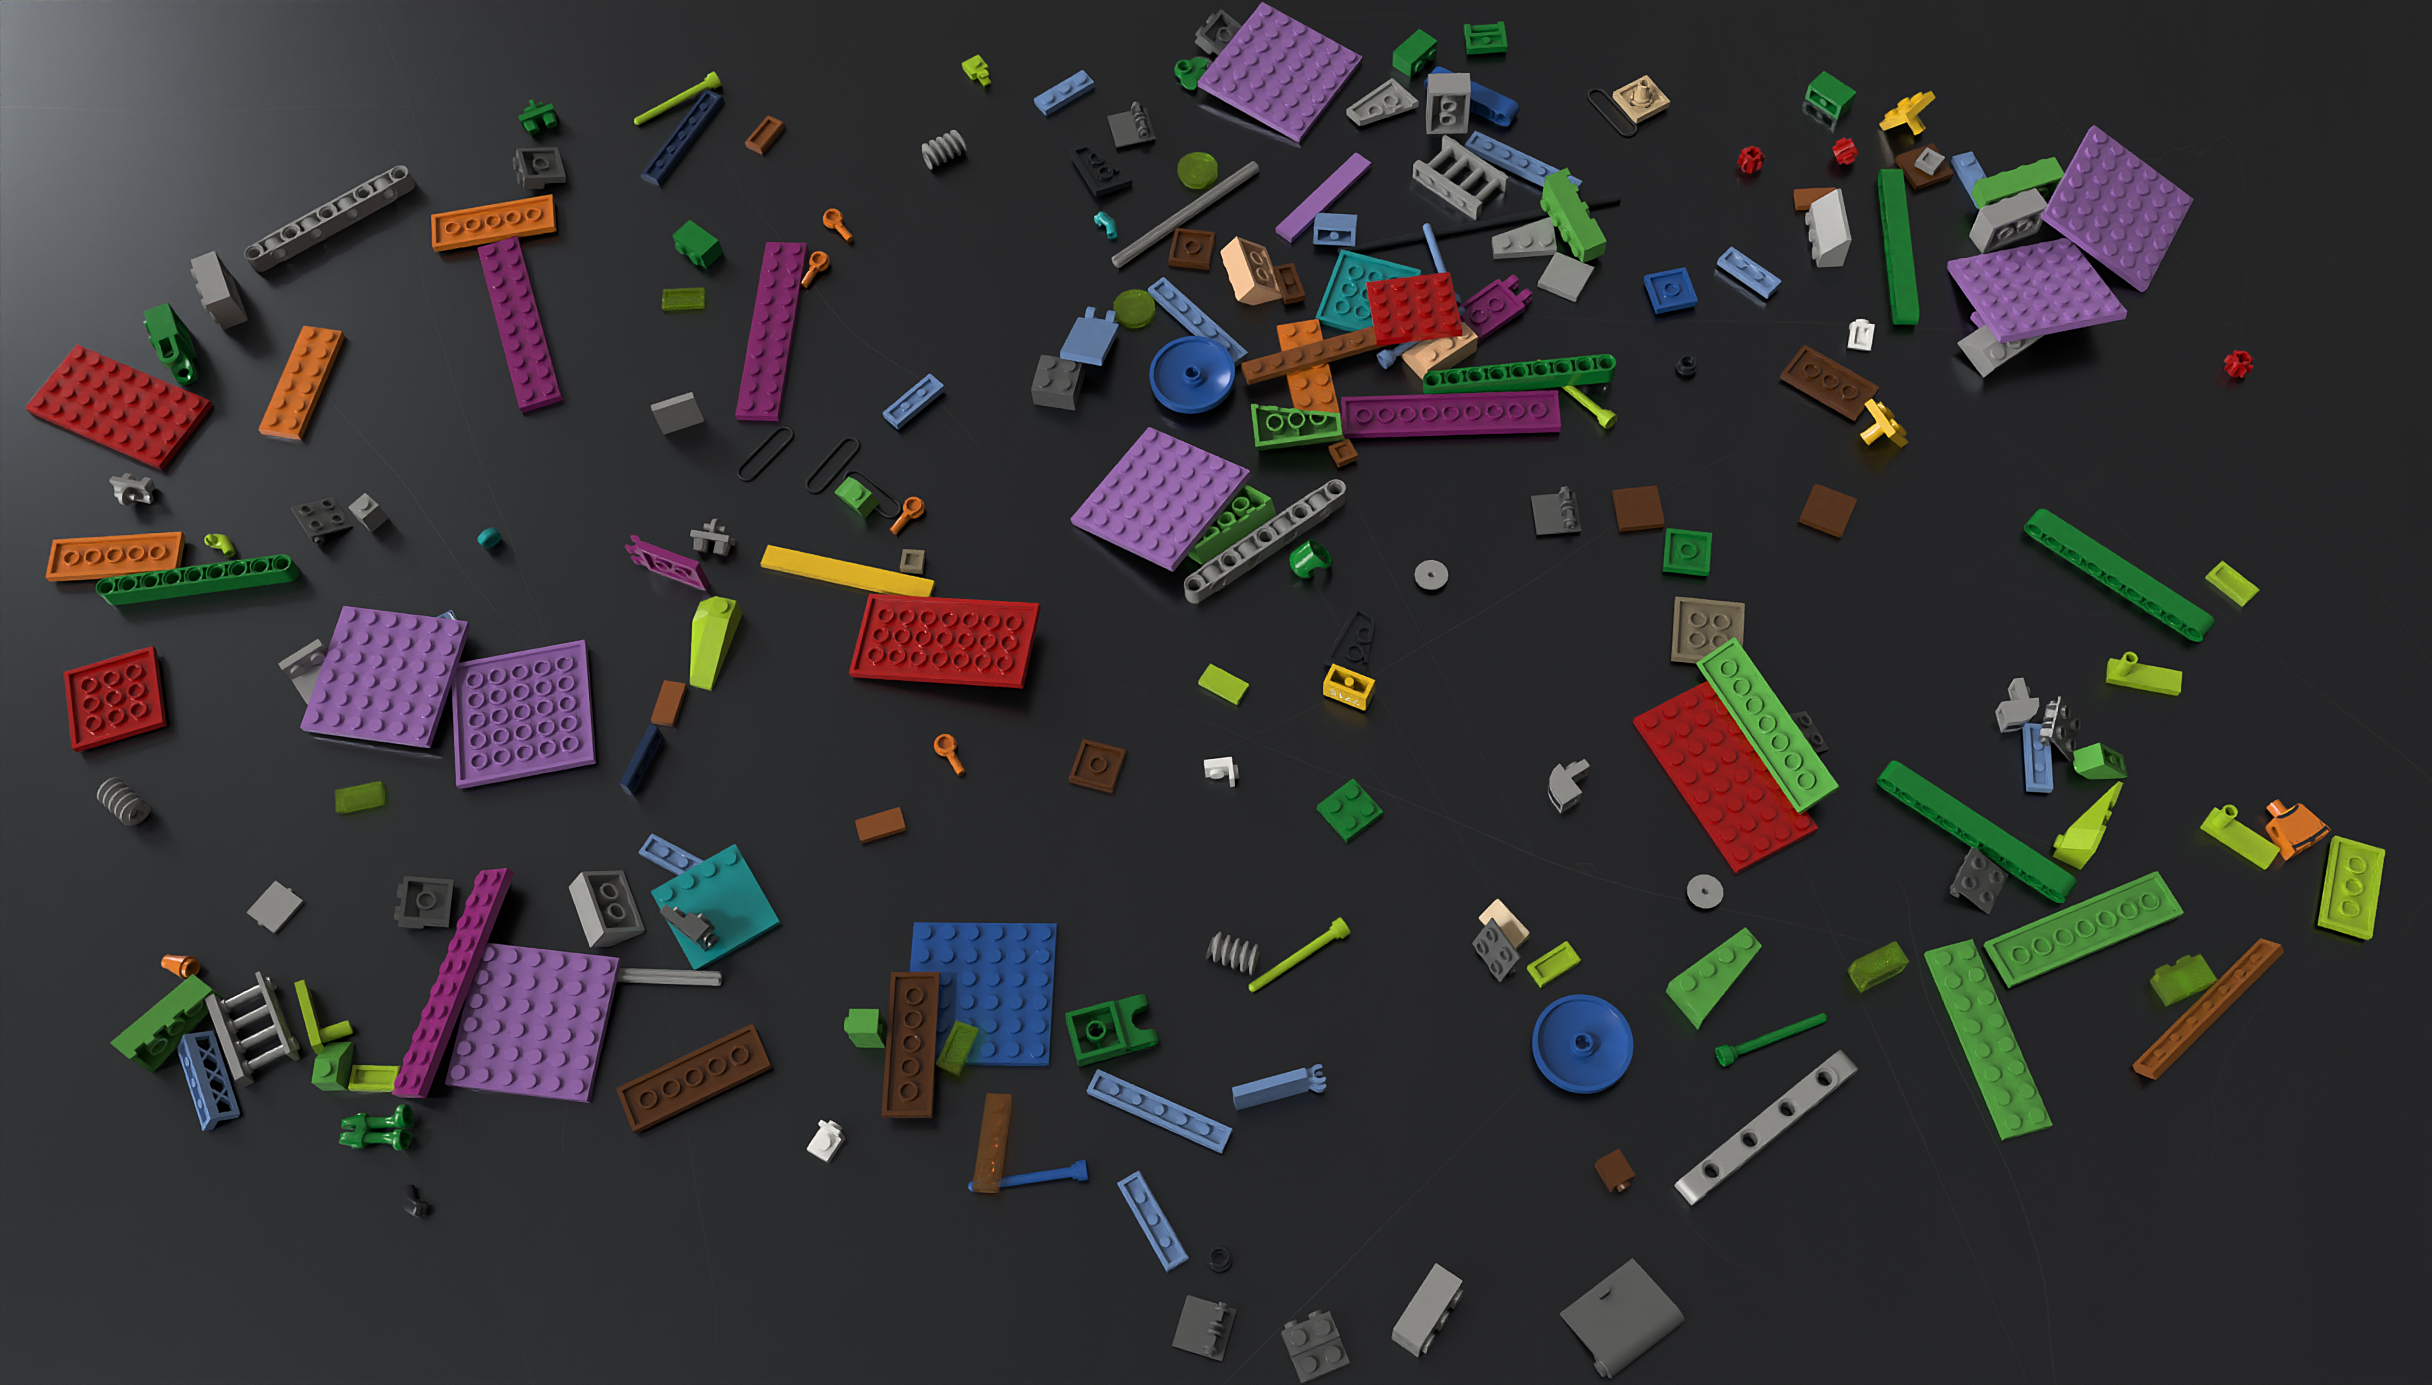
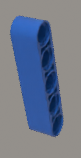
[1424,67,1520,126]

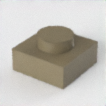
[900,549,926,574]

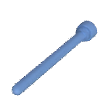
[1423,223,1462,307]
[1377,306,1465,369]

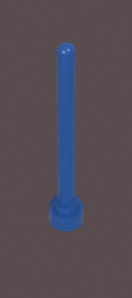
[968,1159,1089,1192]

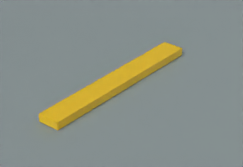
[760,545,936,597]

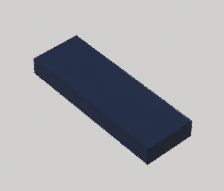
[619,724,663,795]

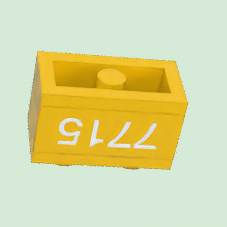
[1323,664,1375,711]

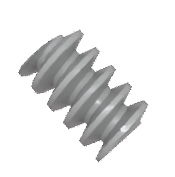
[922,130,967,169]
[97,777,151,826]
[1206,931,1259,975]

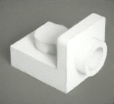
[1847,319,1875,351]
[1204,757,1239,787]
[807,1120,845,1163]

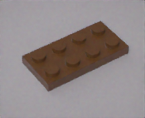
[1780,344,1880,421]

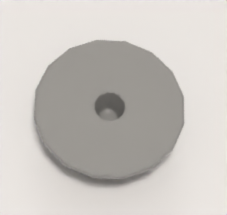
[1415,560,1448,590]
[1687,875,1723,908]

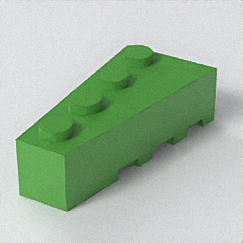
[1540,168,1607,263]

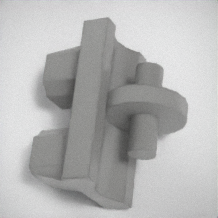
[109,473,155,505]
[690,519,736,556]

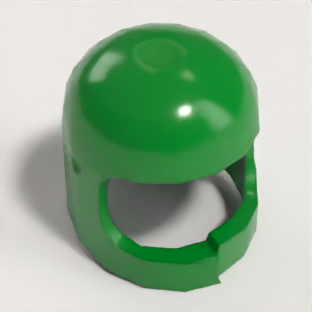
[1289,539,1334,579]

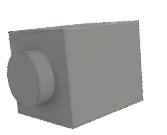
[348,493,388,532]

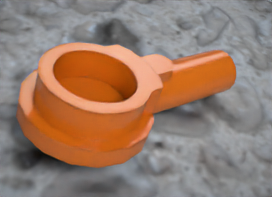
[823,209,854,243]
[800,251,830,288]
[890,497,925,535]
[934,734,966,776]

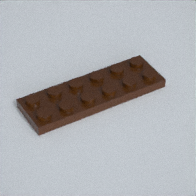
[881,972,941,1118]
[616,1023,773,1134]

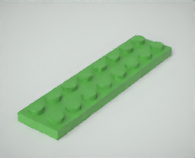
[1696,637,1840,814]
[1983,871,2184,988]
[1924,939,2053,1141]

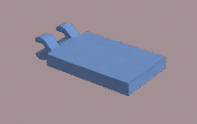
[1060,306,1119,366]
[1232,1064,1326,1111]

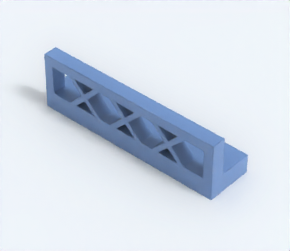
[177,1031,240,1131]

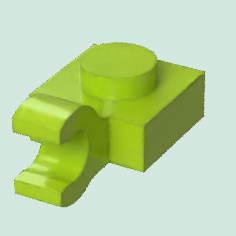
[962,54,991,87]

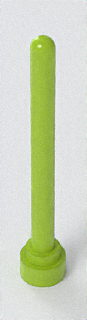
[634,71,722,125]
[1537,360,1618,429]
[1249,917,1351,992]

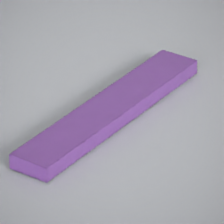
[1276,153,1371,243]

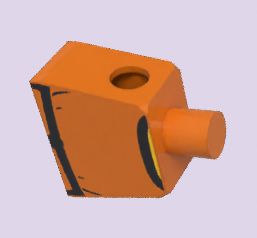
[2265,799,2331,861]

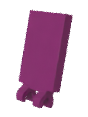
[1458,274,1533,344]
[625,535,710,591]

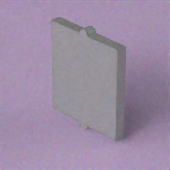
[246,880,304,934]

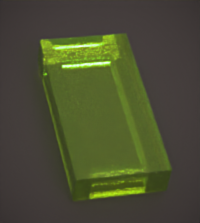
[662,287,706,311]
[335,781,385,814]
[936,1020,979,1076]

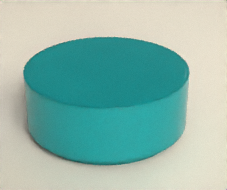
[478,527,501,548]

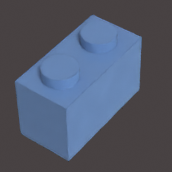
[1313,213,1357,246]

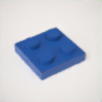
[1644,267,1698,314]

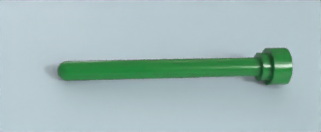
[1716,1013,1828,1067]

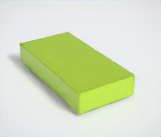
[2205,561,2260,607]
[1198,664,1249,705]
[1526,941,1581,988]
[348,1065,402,1092]

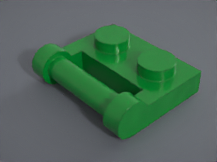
[1464,21,1508,55]

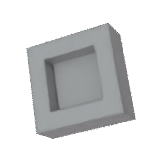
[1914,148,1945,176]

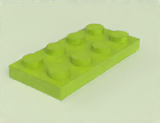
[2318,835,2385,940]

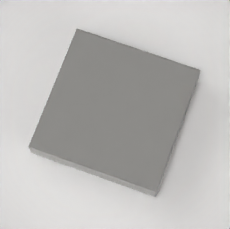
[1537,252,1594,302]
[651,392,704,434]

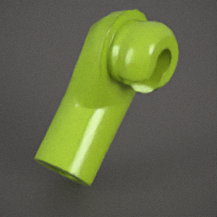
[204,534,236,557]

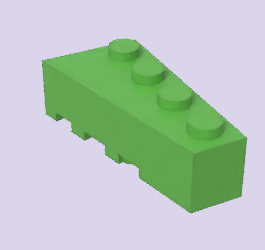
[1971,157,2064,210]
[1251,404,1345,451]
[1187,484,1277,565]
[1666,927,1762,1030]
[110,974,223,1073]

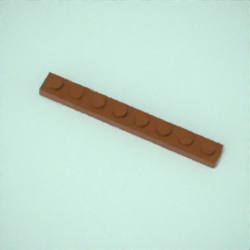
[1241,326,1391,385]
[2133,938,2284,1080]

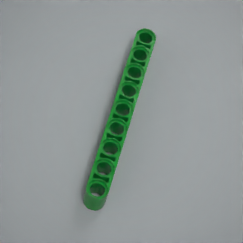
[1878,169,1919,325]
[1423,354,1616,395]
[2024,509,2215,642]
[96,554,300,605]
[1877,761,2077,903]

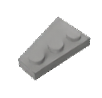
[1347,78,1419,126]
[1492,217,1557,259]

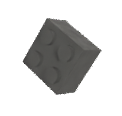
[1031,355,1085,410]

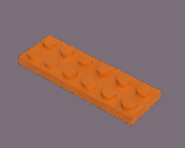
[431,194,557,252]
[1277,319,1340,413]
[258,326,345,440]
[45,532,186,582]

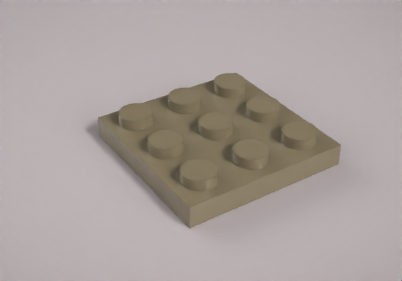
[1671,596,1745,663]

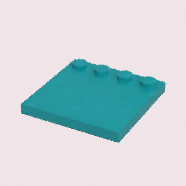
[1315,249,1421,332]
[651,844,781,971]

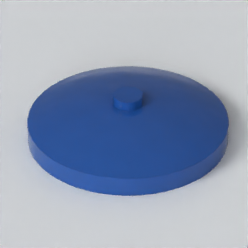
[1149,336,1236,414]
[1532,994,1633,1094]

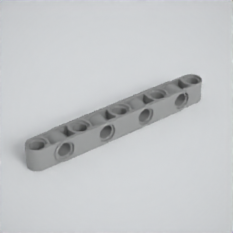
[244,165,415,272]
[1184,479,1346,603]
[1674,1050,1859,1206]

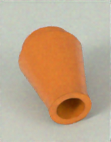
[161,954,200,979]

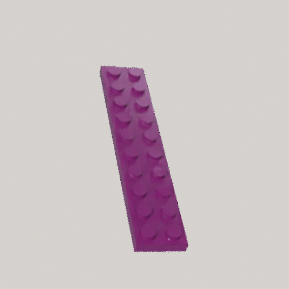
[478,236,563,413]
[735,242,808,421]
[1341,390,1561,438]
[392,868,514,1098]

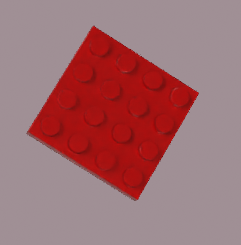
[1366,272,1462,346]
[64,646,167,753]

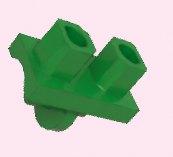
[518,99,557,135]

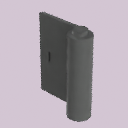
[1560,1258,1685,1378]

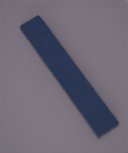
[641,90,724,186]

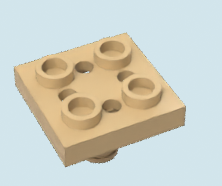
[1613,75,1670,124]

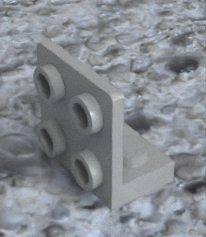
[278,639,328,705]

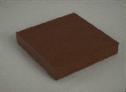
[1895,143,1954,191]
[1168,228,1216,270]
[1798,483,1857,538]
[1612,485,1665,532]
[1068,739,1127,794]

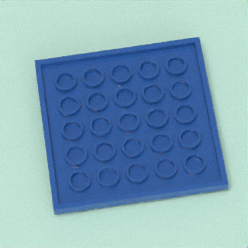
[910,922,1058,1066]

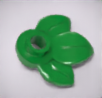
[1174,58,1208,90]

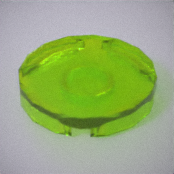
[1177,152,1218,188]
[1114,289,1155,328]

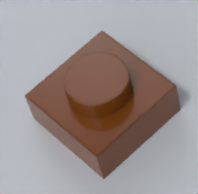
[1329,438,1358,468]

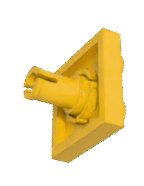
[1879,91,1936,135]
[1860,399,1909,448]

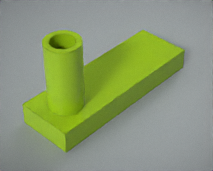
[2106,652,2182,696]
[2200,805,2280,870]
[294,980,353,1055]

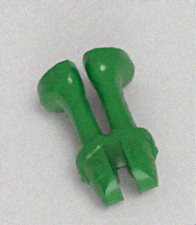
[339,1104,414,1151]

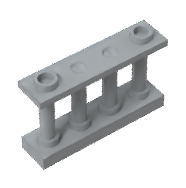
[1413,135,1509,220]
[205,971,300,1087]

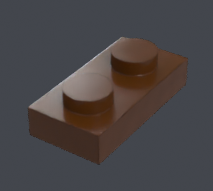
[1273,263,1306,305]

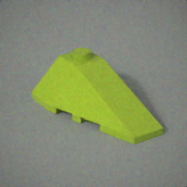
[690,596,743,691]
[2053,781,2123,870]

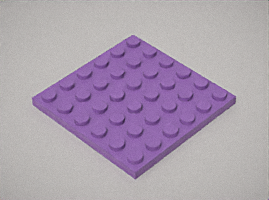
[1198,2,1363,143]
[2040,125,2193,292]
[1947,238,2127,344]
[1071,427,1252,571]
[300,606,471,748]
[452,640,596,789]
[445,943,622,1103]

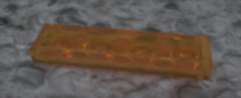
[972,1093,1013,1193]

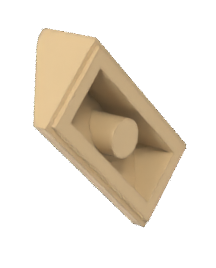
[1478,899,1530,949]

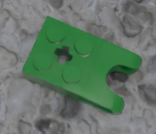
[143,302,197,386]
[1066,994,1160,1067]

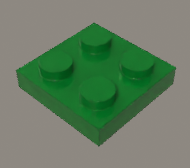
[1663,528,1712,576]
[1317,779,1383,842]

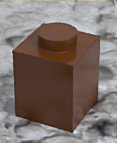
[1595,1149,1635,1193]

